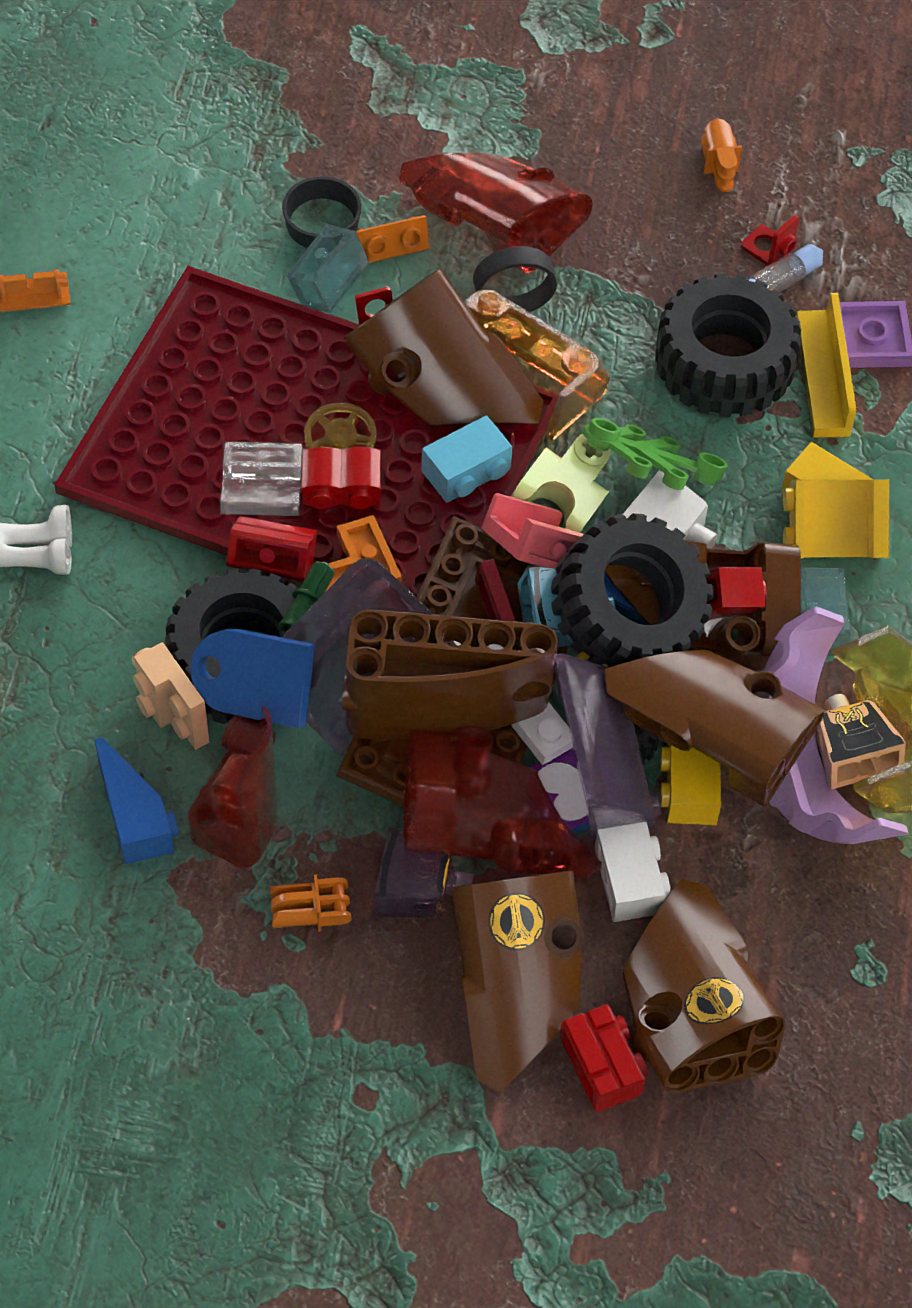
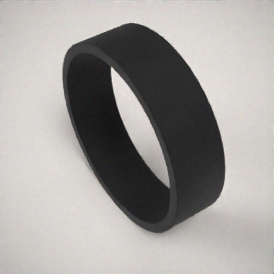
[473,246,557,316]

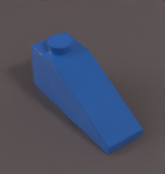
[94,737,179,864]

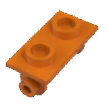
[352,215,430,265]
[0,269,71,312]

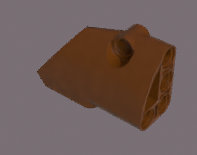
[344,268,544,426]
[605,541,801,658]
[604,650,825,807]

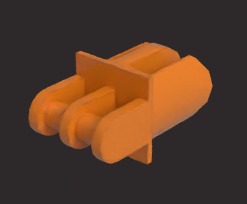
[701,119,742,192]
[269,875,352,932]

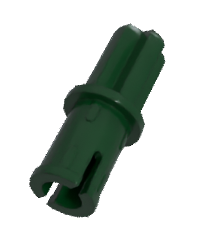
[279,561,335,638]

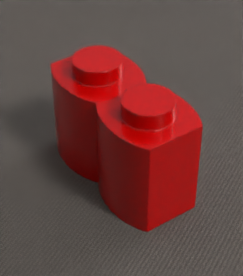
[301,447,381,509]

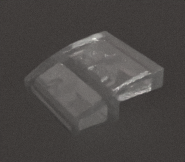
[220,442,302,516]

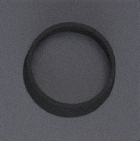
[282,177,362,251]

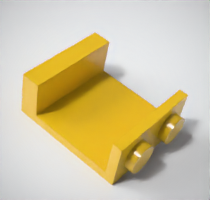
[783,479,889,559]

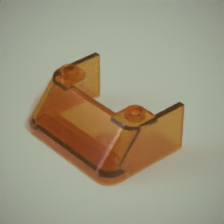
[464,290,610,441]

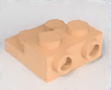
[132,642,209,750]

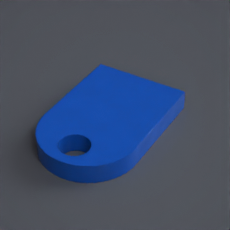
[191,629,315,728]

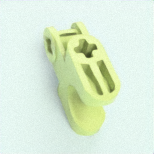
[511,434,610,533]

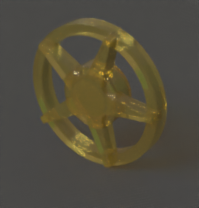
[305,403,377,450]

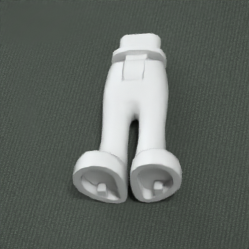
[0,505,72,575]

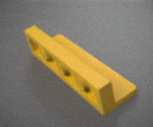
[796,293,856,438]

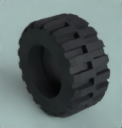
[655,274,802,418]
[551,513,714,668]
[165,569,320,726]

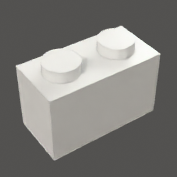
[595,822,671,922]

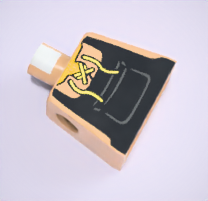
[817,694,906,789]

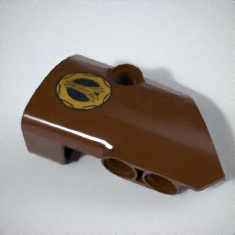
[451,870,583,1093]
[622,879,785,1093]

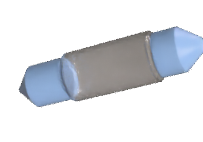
[748,244,823,293]

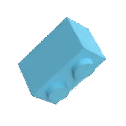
[421,415,512,503]

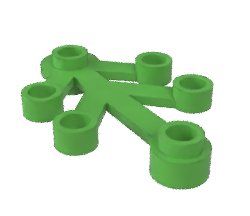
[583,418,728,490]

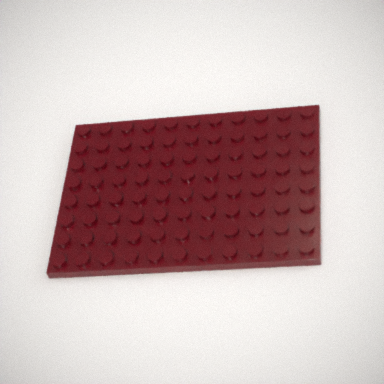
[54,266,563,613]

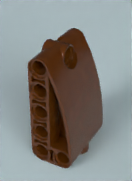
[342,609,558,740]

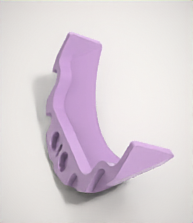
[754,607,909,844]

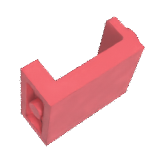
[481,493,584,569]

